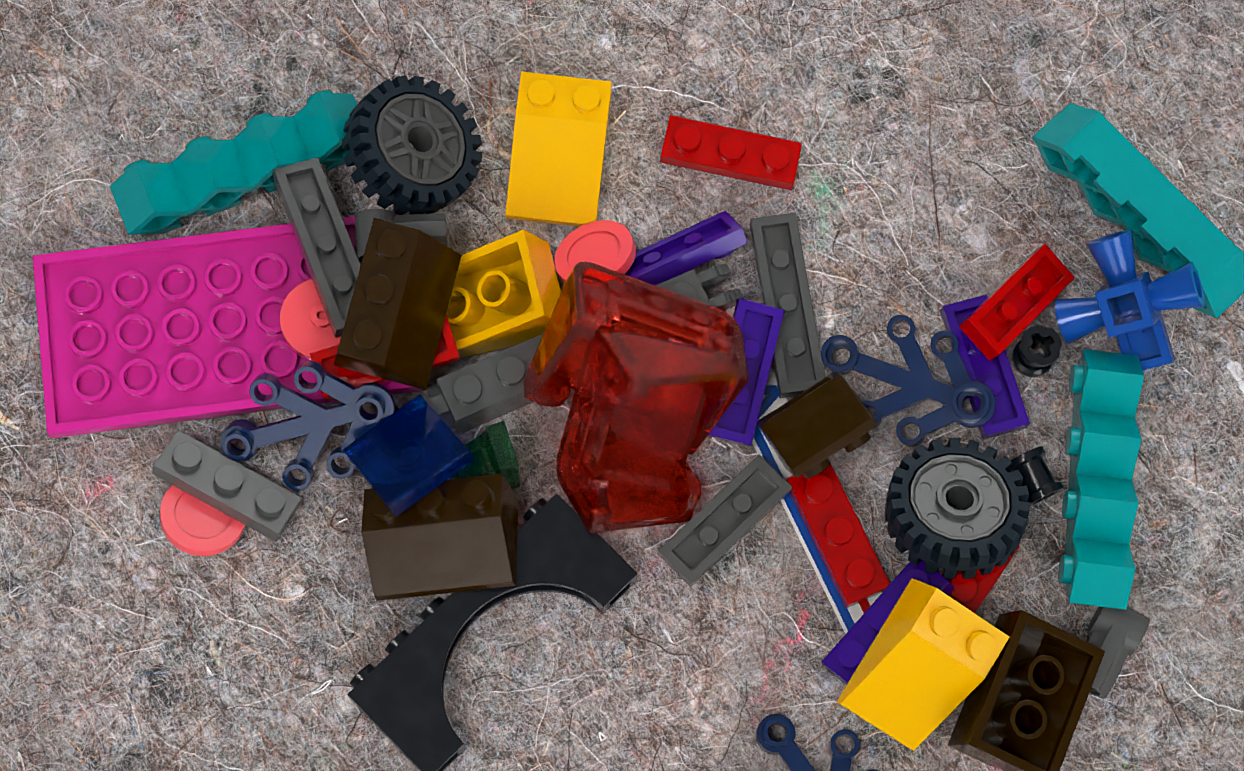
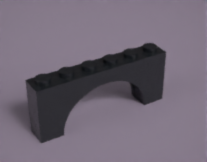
[347,493,638,771]

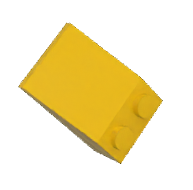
[505,71,612,227]
[446,229,569,358]
[837,578,1010,751]

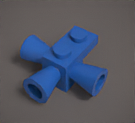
[1055,230,1205,370]

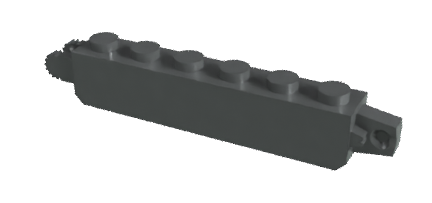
[410,263,744,433]

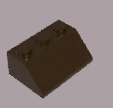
[334,217,462,390]
[361,473,519,601]
[947,610,1105,771]

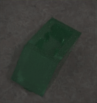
[445,421,520,489]

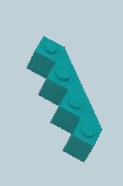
[109,90,357,235]
[1032,103,1244,318]
[1058,349,1144,610]

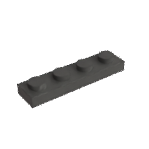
[273,157,361,338]
[749,213,825,398]

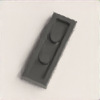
[152,430,302,542]
[658,455,792,588]

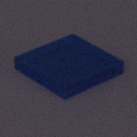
[342,394,474,517]

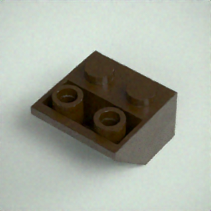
[757,372,878,479]

